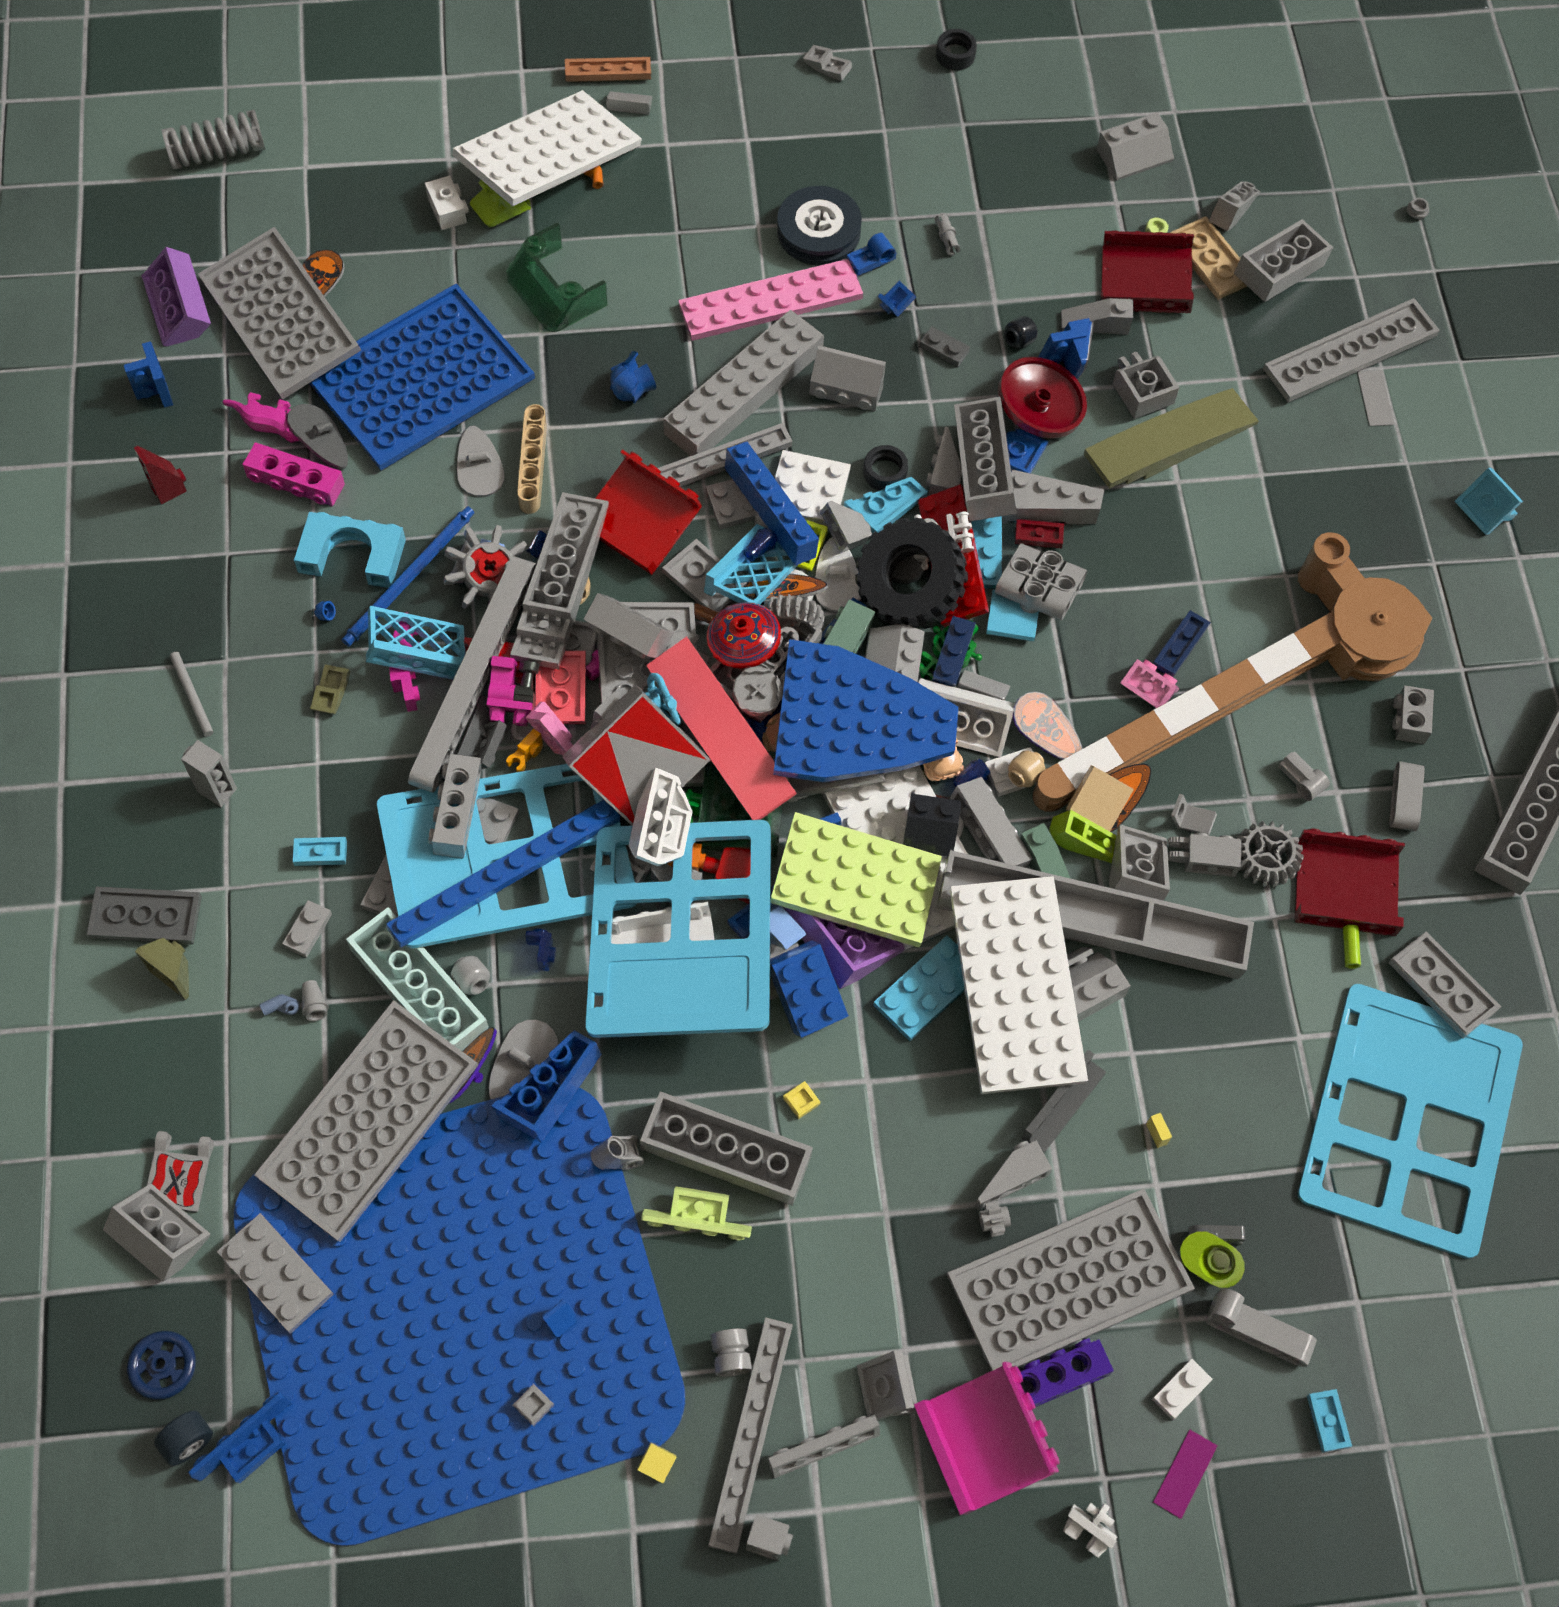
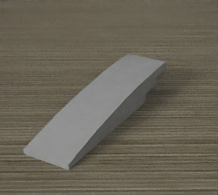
[510,492,609,670]

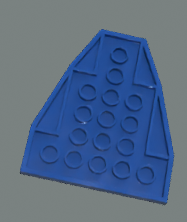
[773,639,958,782]

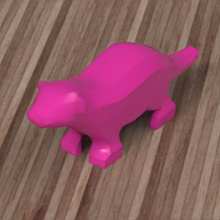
[222,392,299,443]

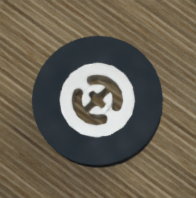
[777,186,862,265]

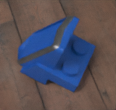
[1038,318,1094,380]

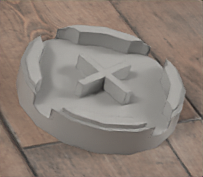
[732,667,783,716]

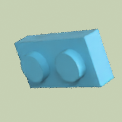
[293,837,347,866]
[1307,1389,1352,1453]

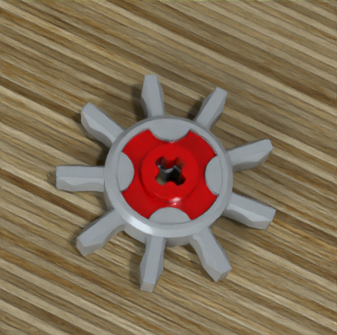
[443,525,527,609]

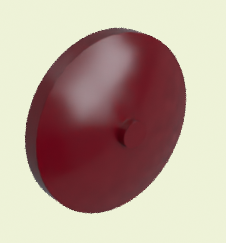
[998,357,1087,438]

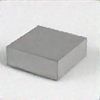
[513,1384,554,1427]

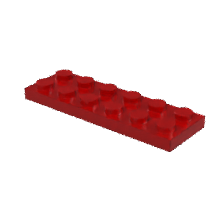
[918,484,989,627]

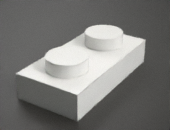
[1152,1359,1213,1420]

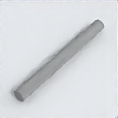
[170,652,214,737]

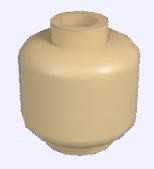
[1008,750,1045,788]

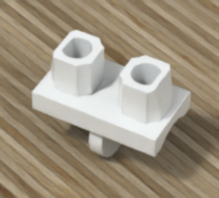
[1063,1503,1117,1557]

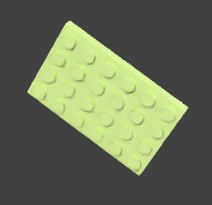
[770,812,942,948]

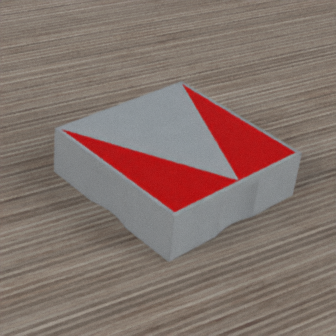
[562,684,710,826]

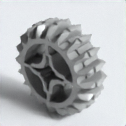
[762,594,825,641]
[1237,820,1303,888]

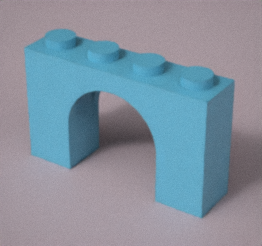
[294,512,406,588]

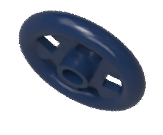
[127,1331,196,1400]

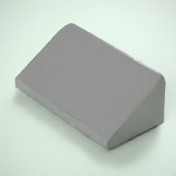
[606,91,653,115]
[957,670,1011,700]

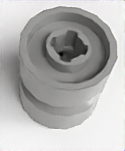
[711,1329,752,1377]

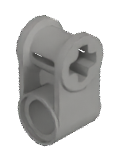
[591,1135,644,1170]

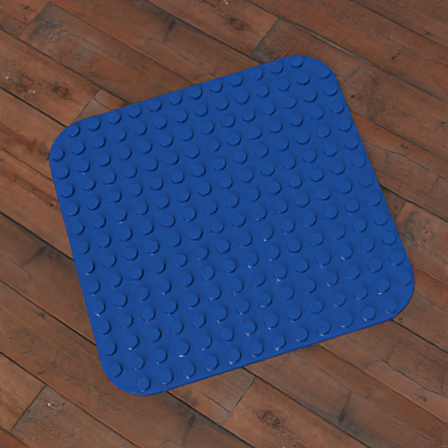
[234,1088,685,1546]

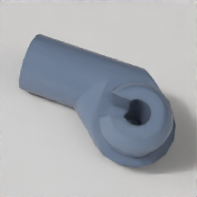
[259,994,300,1016]

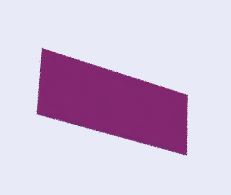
[1154,1429,1218,1519]

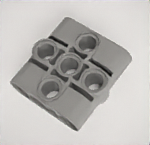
[995,543,1087,621]

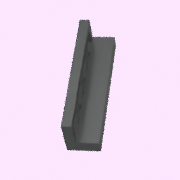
[1021,1050,1106,1153]

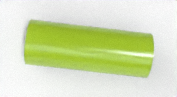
[1343,925,1361,969]

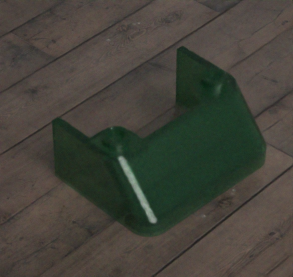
[506,222,608,332]

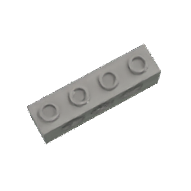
[428,754,481,858]

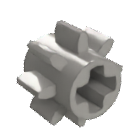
[979,1201,1011,1237]

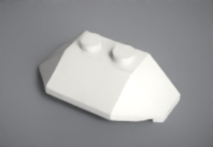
[629,768,692,866]

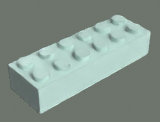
[346,907,489,1051]

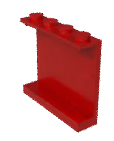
[595,449,702,575]

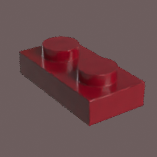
[1015,519,1064,549]

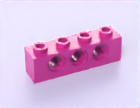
[242,442,345,506]

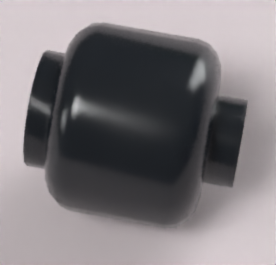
[1004,316,1038,349]

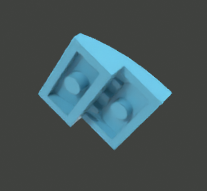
[986,590,1039,641]

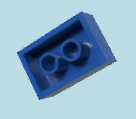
[770,940,849,1038]

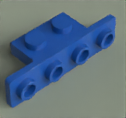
[188,1393,291,1483]

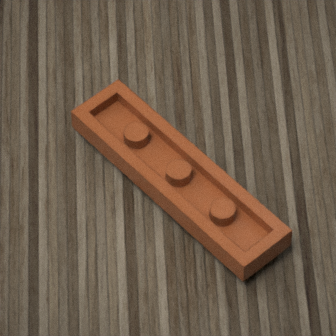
[565,57,651,82]

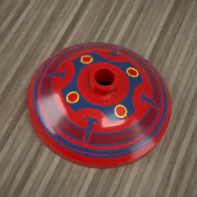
[707,603,781,668]

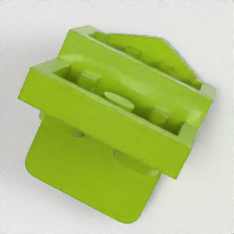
[470,180,531,227]

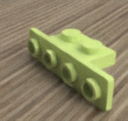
[641,1186,752,1240]

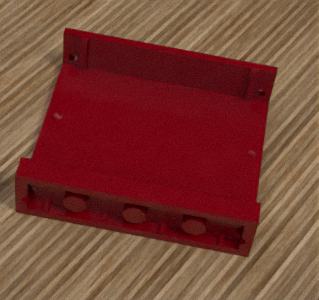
[1101,230,1194,313]
[1294,828,1405,936]

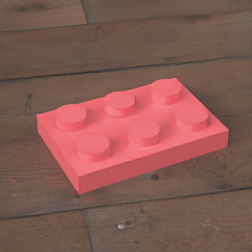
[535,651,586,724]

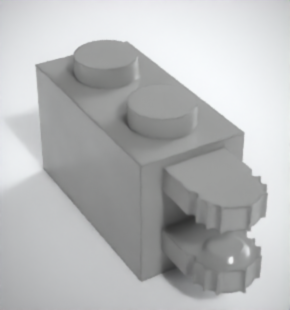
[1168,833,1241,877]

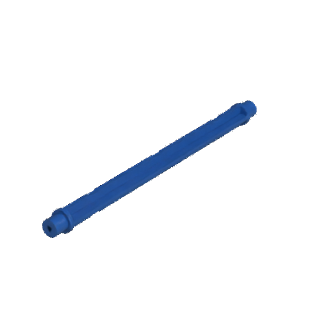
[341,506,474,647]

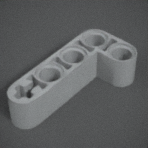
[1205,1288,1317,1367]

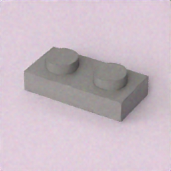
[282,900,332,958]

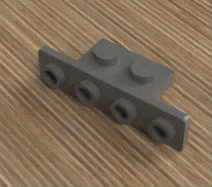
[455,696,507,783]

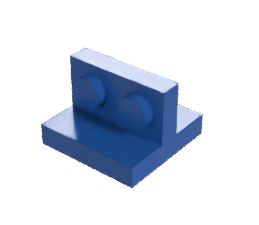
[124,341,173,408]

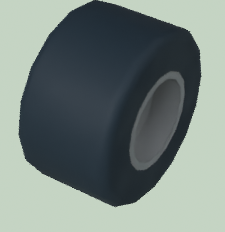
[154,1410,213,1466]

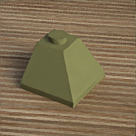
[135,938,189,1000]

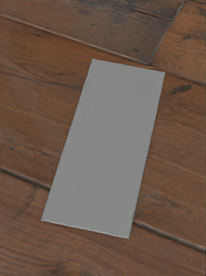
[1358,370,1394,426]

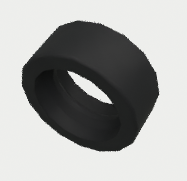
[936,29,977,70]
[863,445,908,491]

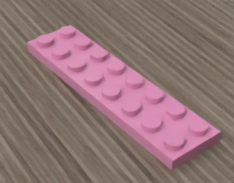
[679,259,863,341]

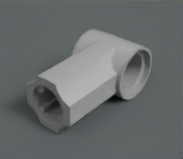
[1278,751,1330,801]

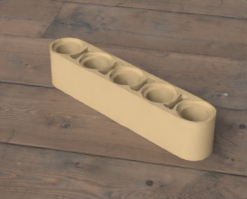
[517,404,547,514]

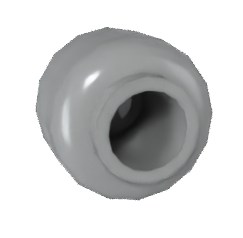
[451,956,490,995]

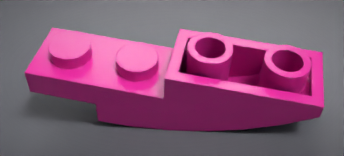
[389,612,420,712]

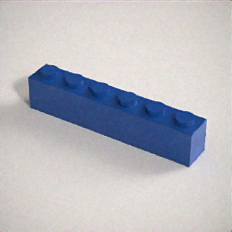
[725,442,819,565]

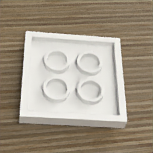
[775,450,851,526]

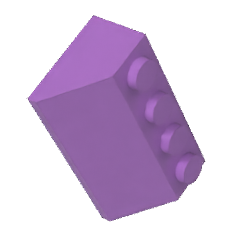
[142,247,211,346]

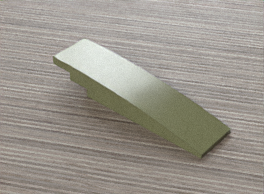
[1084,388,1259,489]

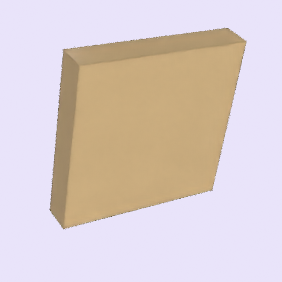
[1066,765,1134,832]

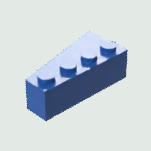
[491,1030,602,1143]

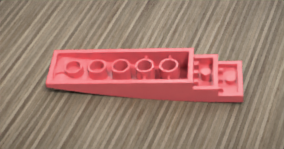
[646,636,797,820]

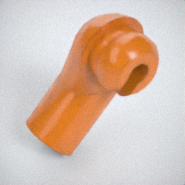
[584,166,603,189]

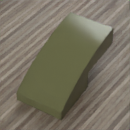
[310,664,351,715]

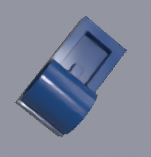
[847,233,897,276]

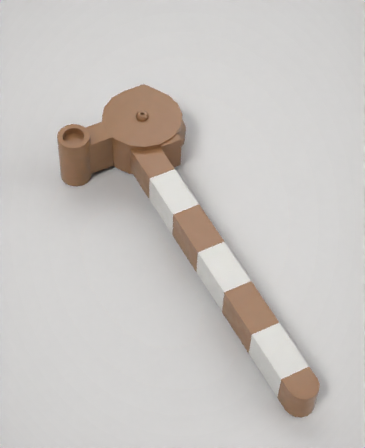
[1033,532,1432,812]

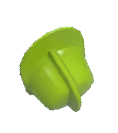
[1180,1231,1245,1288]

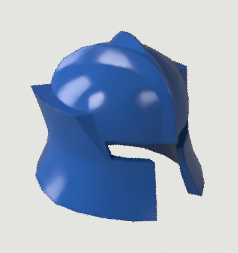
[610,351,657,404]

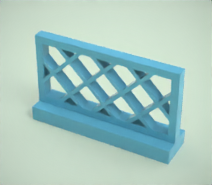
[704,524,799,605]
[366,606,465,680]

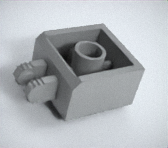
[1113,352,1179,419]

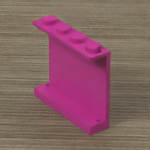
[914,1361,1060,1515]

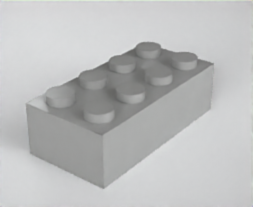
[1234,219,1334,302]

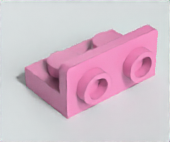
[1121,659,1179,708]
[526,702,573,755]

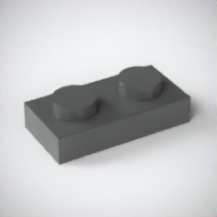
[919,326,970,368]

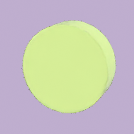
[1145,218,1168,233]

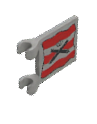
[147,1131,214,1212]

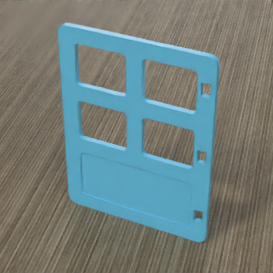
[377,764,637,948]
[586,820,771,1038]
[1298,984,1523,1259]

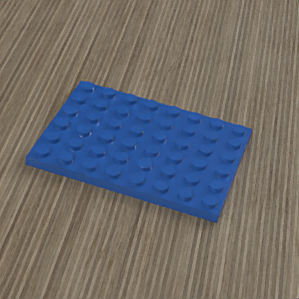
[309,283,535,470]

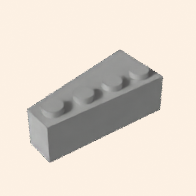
[1002,470,1104,524]

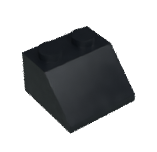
[903,793,962,858]

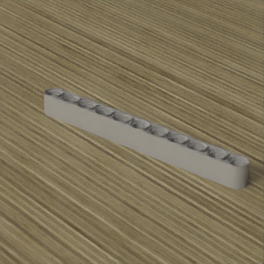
[408,556,537,793]

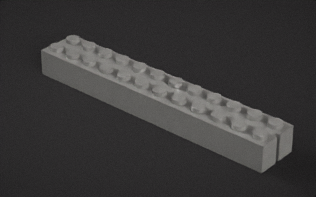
[936,850,1254,979]

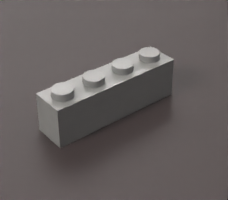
[949,777,1033,868]

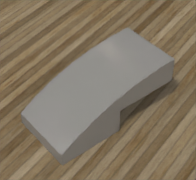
[803,45,852,81]

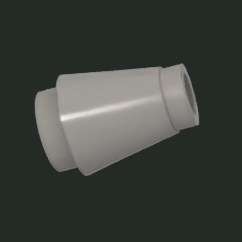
[302,980,329,1021]

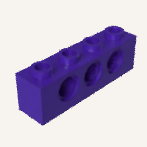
[1021,1338,1114,1407]

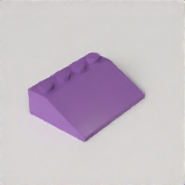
[783,907,906,989]

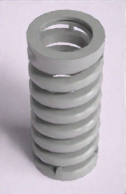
[161,109,265,170]

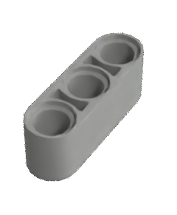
[1389,761,1424,832]

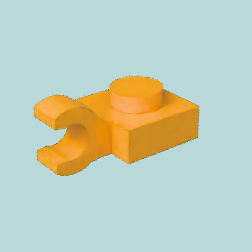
[506,728,543,772]

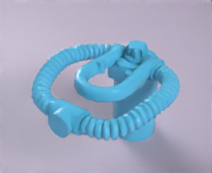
[645,673,680,725]

